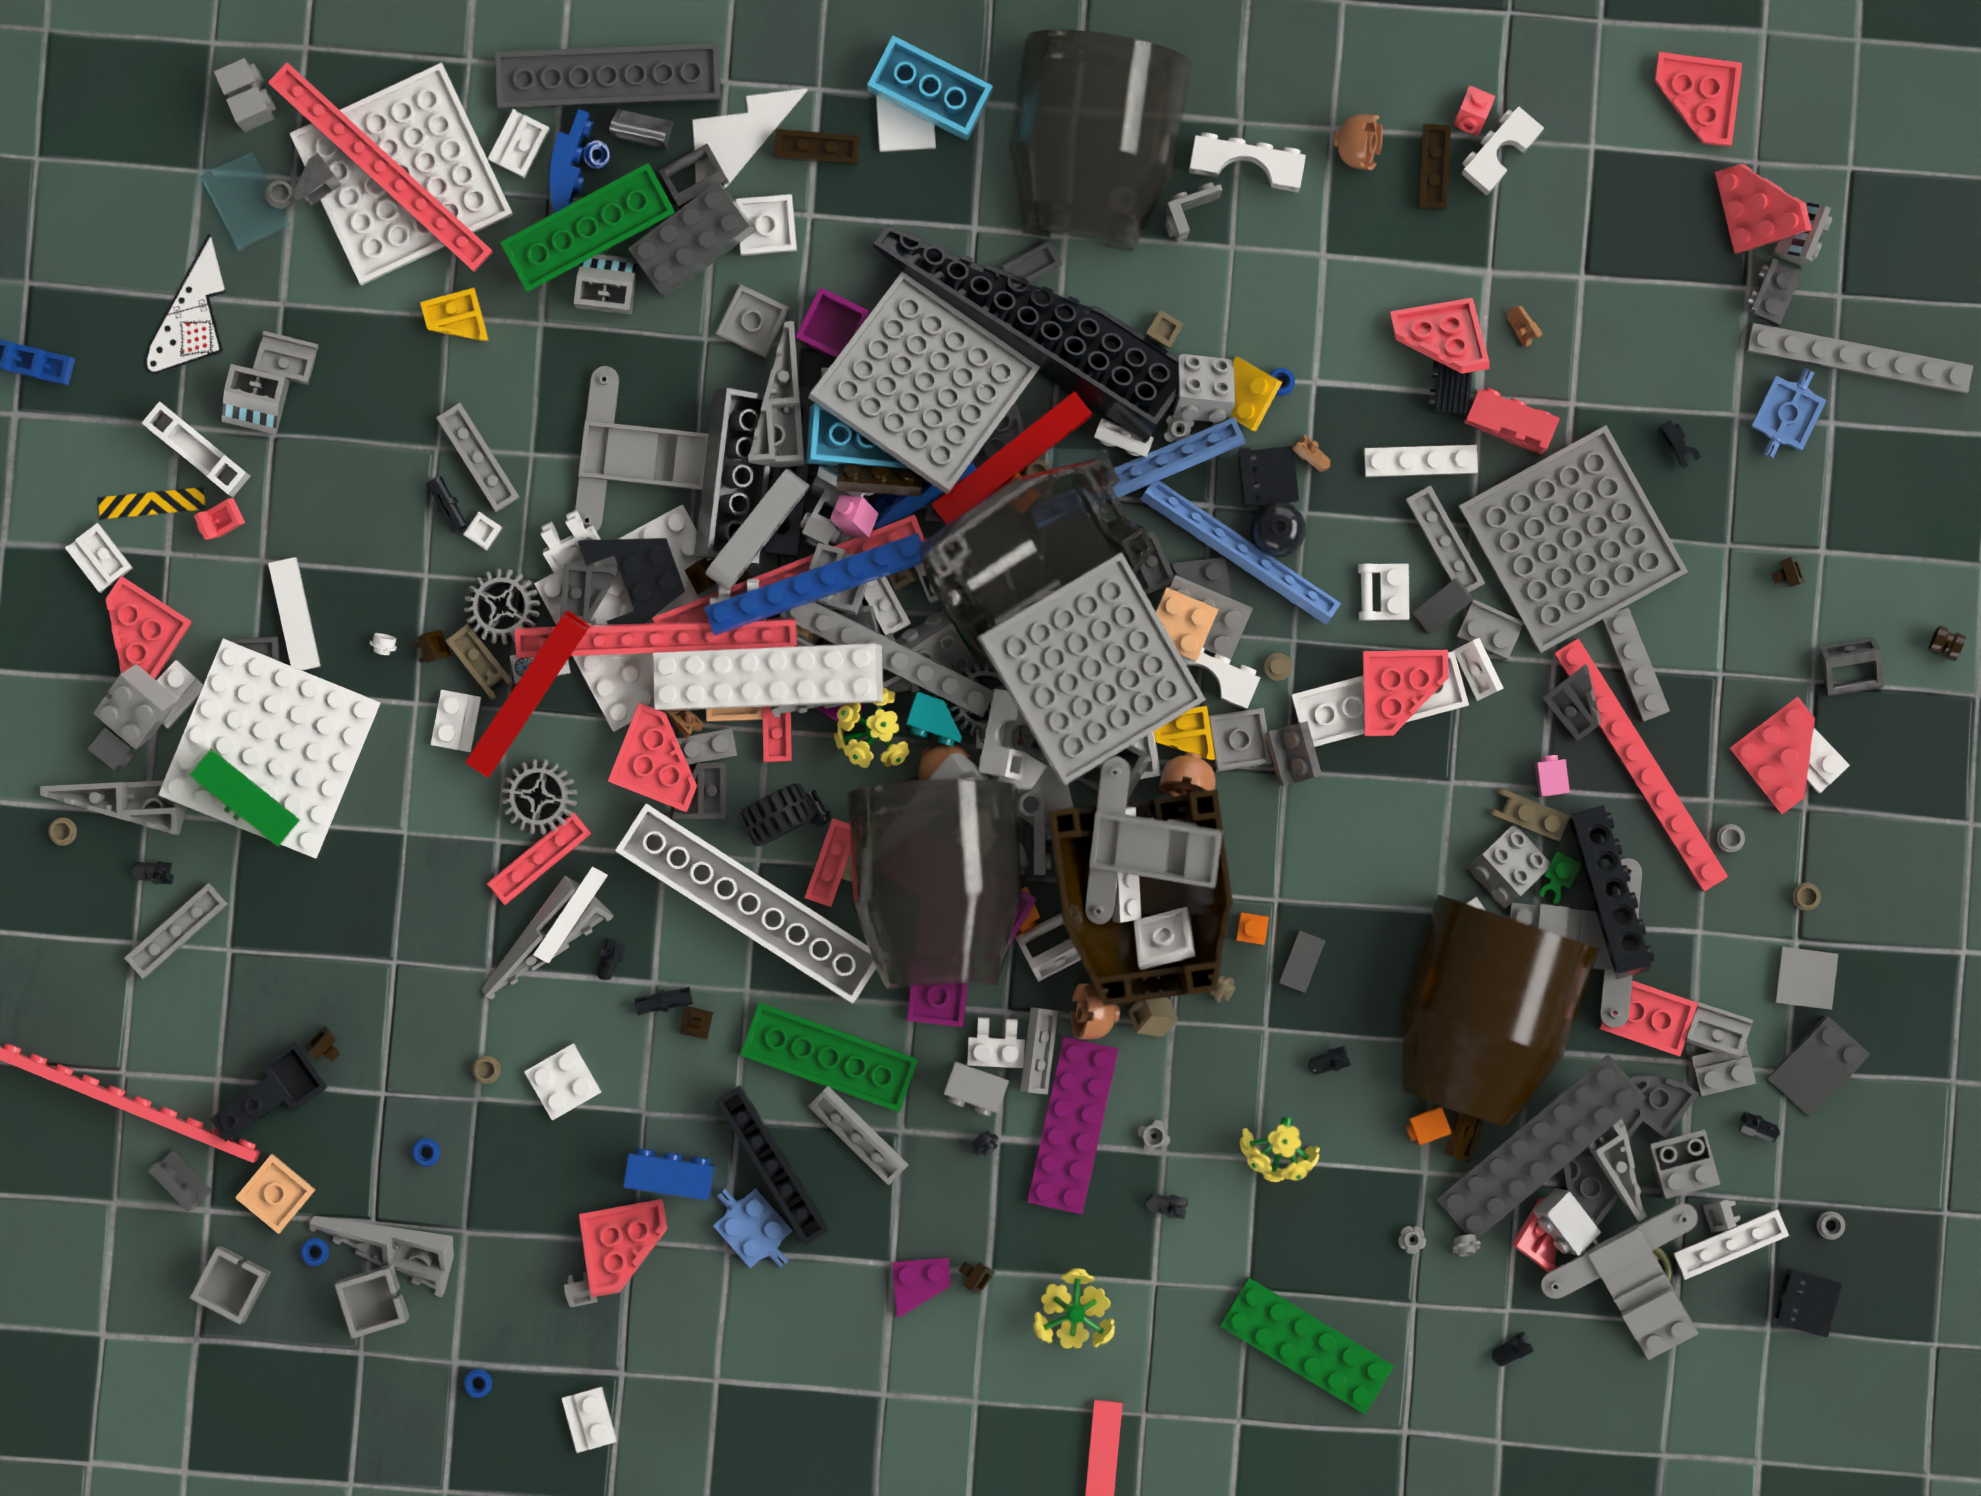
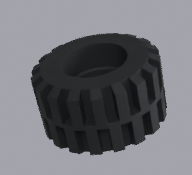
[738,783,816,846]

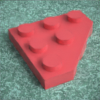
[1654,52,1742,147]
[1715,164,1812,253]
[1390,298,1489,373]
[106,576,193,680]
[1362,650,1449,736]
[1730,696,1815,814]
[608,703,697,812]
[579,1199,668,1297]

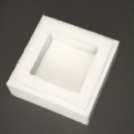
[463,512,502,551]

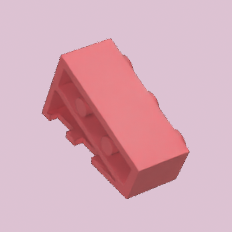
[1464,387,1560,455]

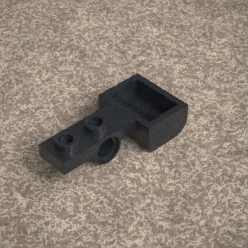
[209,1041,328,1142]

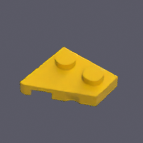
[420,288,489,342]
[1230,356,1282,432]
[1154,706,1215,760]

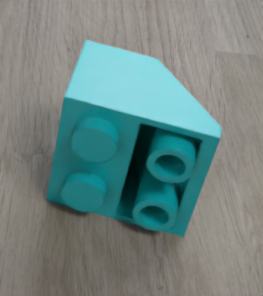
[906,692,962,747]

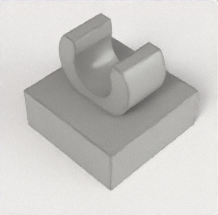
[1703,1199,1740,1233]
[564,1272,598,1307]

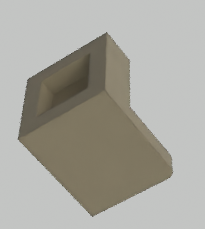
[1128,997,1178,1037]

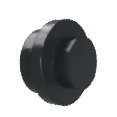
[972,1130,998,1156]

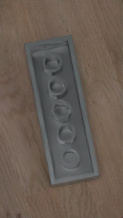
[694,388,770,564]

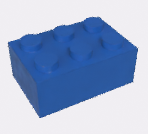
[623,1148,716,1200]

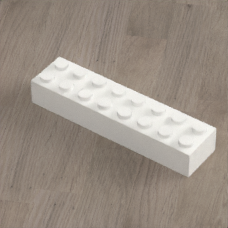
[653,644,883,711]

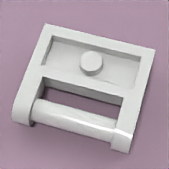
[1358,564,1409,621]

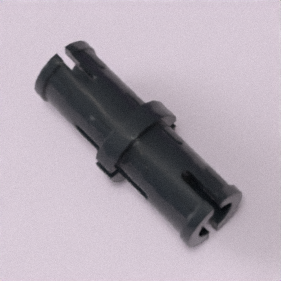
[426,476,469,533]
[634,986,693,1016]

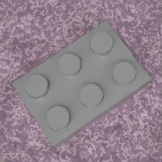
[1170,575,1253,660]

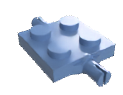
[1751,368,1827,459]
[713,1188,793,1268]

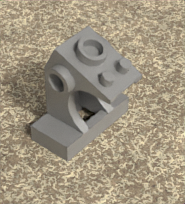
[800,476,867,548]

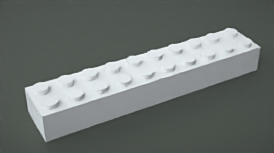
[615,804,884,1004]

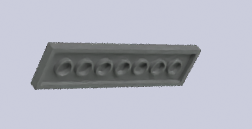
[495,43,721,109]
[1436,1054,1645,1240]

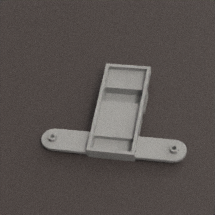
[575,366,709,532]
[1085,757,1223,924]
[1510,858,1642,1028]
[1541,1203,1698,1360]

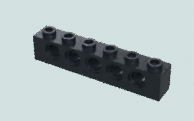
[764,387,815,558]
[1569,805,1654,979]
[716,1085,830,1245]

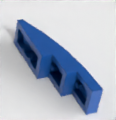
[0,339,75,386]
[871,461,976,529]

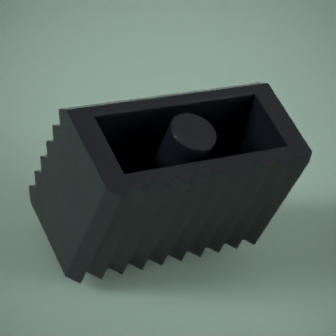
[1428,361,1472,417]

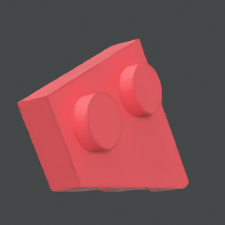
[1511,1197,1558,1272]

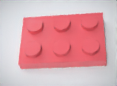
[1599,981,1698,1056]

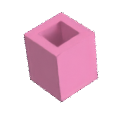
[830,495,879,538]
[1535,755,1570,797]

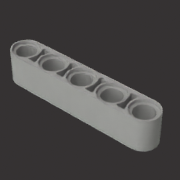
[705,469,810,591]

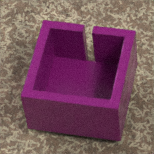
[795,287,871,360]

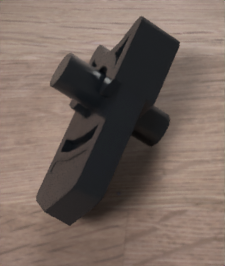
[131,861,174,884]
[596,938,625,981]
[1308,1046,1351,1075]
[1739,1111,1781,1142]
[1146,1194,1188,1219]
[1492,1332,1534,1367]

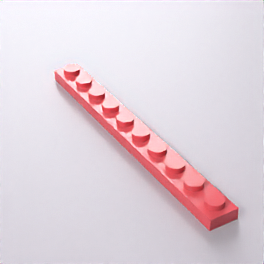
[268,62,493,272]
[652,514,925,623]
[514,618,797,658]
[1554,638,1728,892]
[0,1043,261,1163]

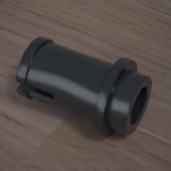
[806,790,831,827]

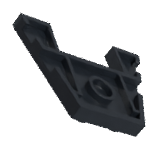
[578,538,685,625]

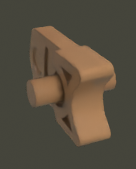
[1506,306,1543,347]
[1292,434,1330,472]
[664,710,704,739]

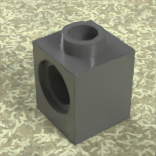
[88,727,135,771]

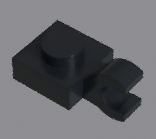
[1658,420,1700,468]

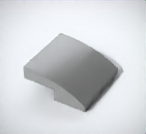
[809,543,868,615]

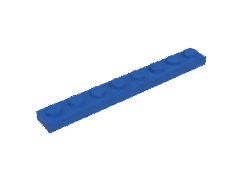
[704,533,928,636]

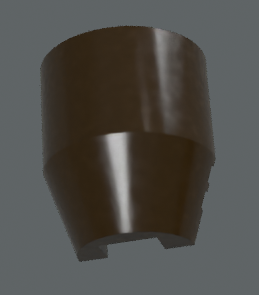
[1048,789,1233,1006]
[1402,894,1599,1127]

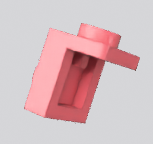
[1453,86,1495,136]
[194,498,245,540]

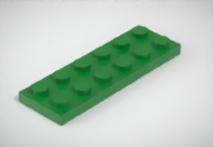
[500,163,676,292]
[740,1002,918,1112]
[1220,1277,1394,1414]

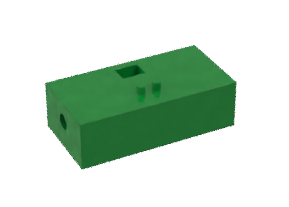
[189,748,300,847]

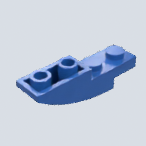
[550,109,594,213]

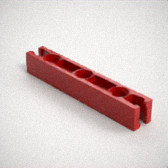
[931,391,1092,529]
[465,609,591,778]

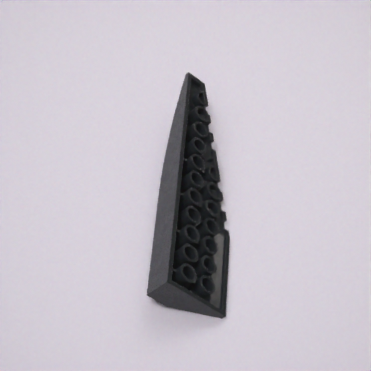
[872,225,1179,442]

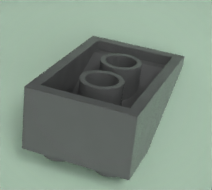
[1767,1016,1870,1117]

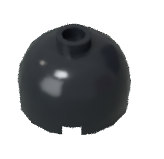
[1250,502,1306,557]

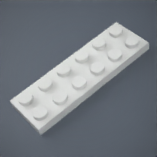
[1291,651,1469,747]

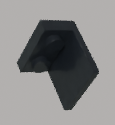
[1237,446,1299,508]
[1773,1268,1842,1337]

